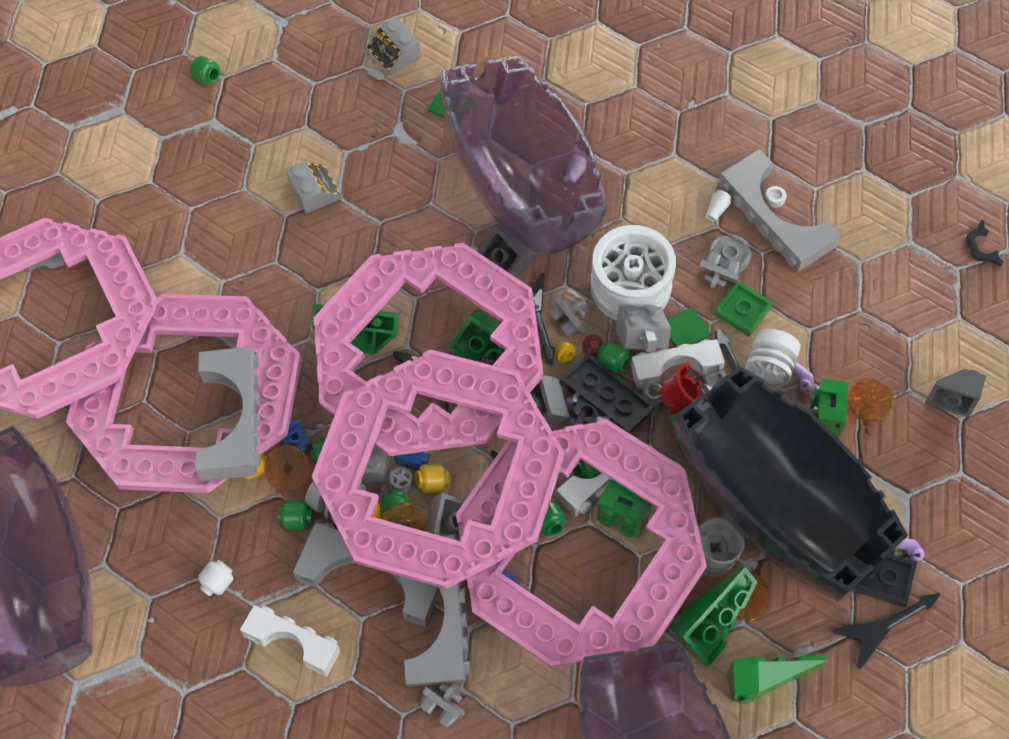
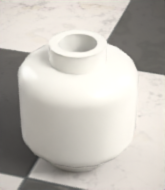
[198,560,233,596]

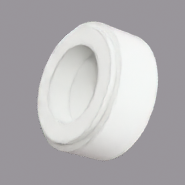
[765,186,786,208]

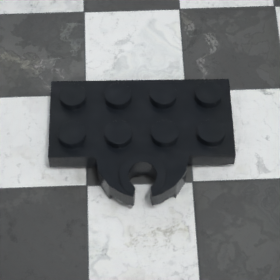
[559,353,656,434]
[851,549,917,608]

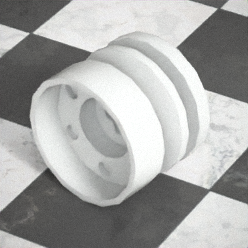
[745,329,801,385]

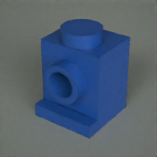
[282,419,313,460]
[394,451,430,470]

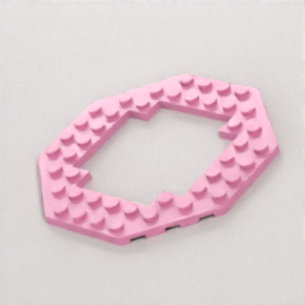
[0,218,158,419]
[314,243,544,456]
[66,294,302,493]
[312,350,564,589]
[456,419,707,667]

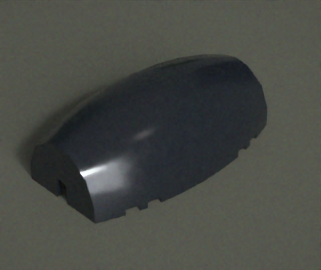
[671,366,908,602]

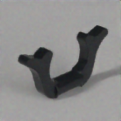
[965,220,1004,267]

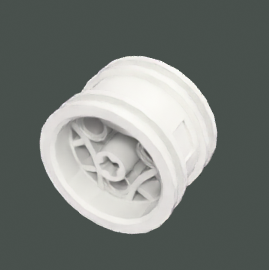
[590,225,676,321]

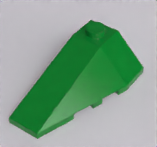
[448,308,505,360]
[667,566,758,667]
[727,656,826,704]

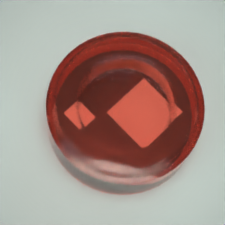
[582,335,604,357]

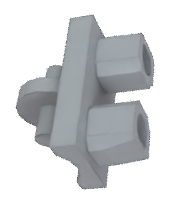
[700,251,739,290]
[549,296,587,337]
[420,683,466,727]

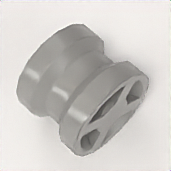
[389,467,413,494]

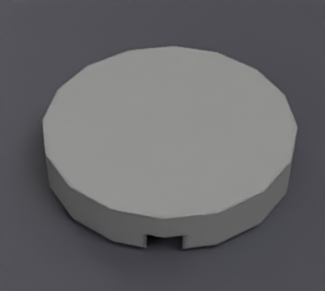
[709,234,752,273]

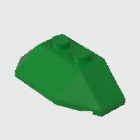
[311,304,400,354]

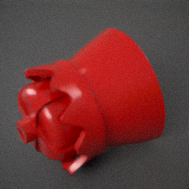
[658,362,702,415]

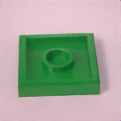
[713,281,774,337]

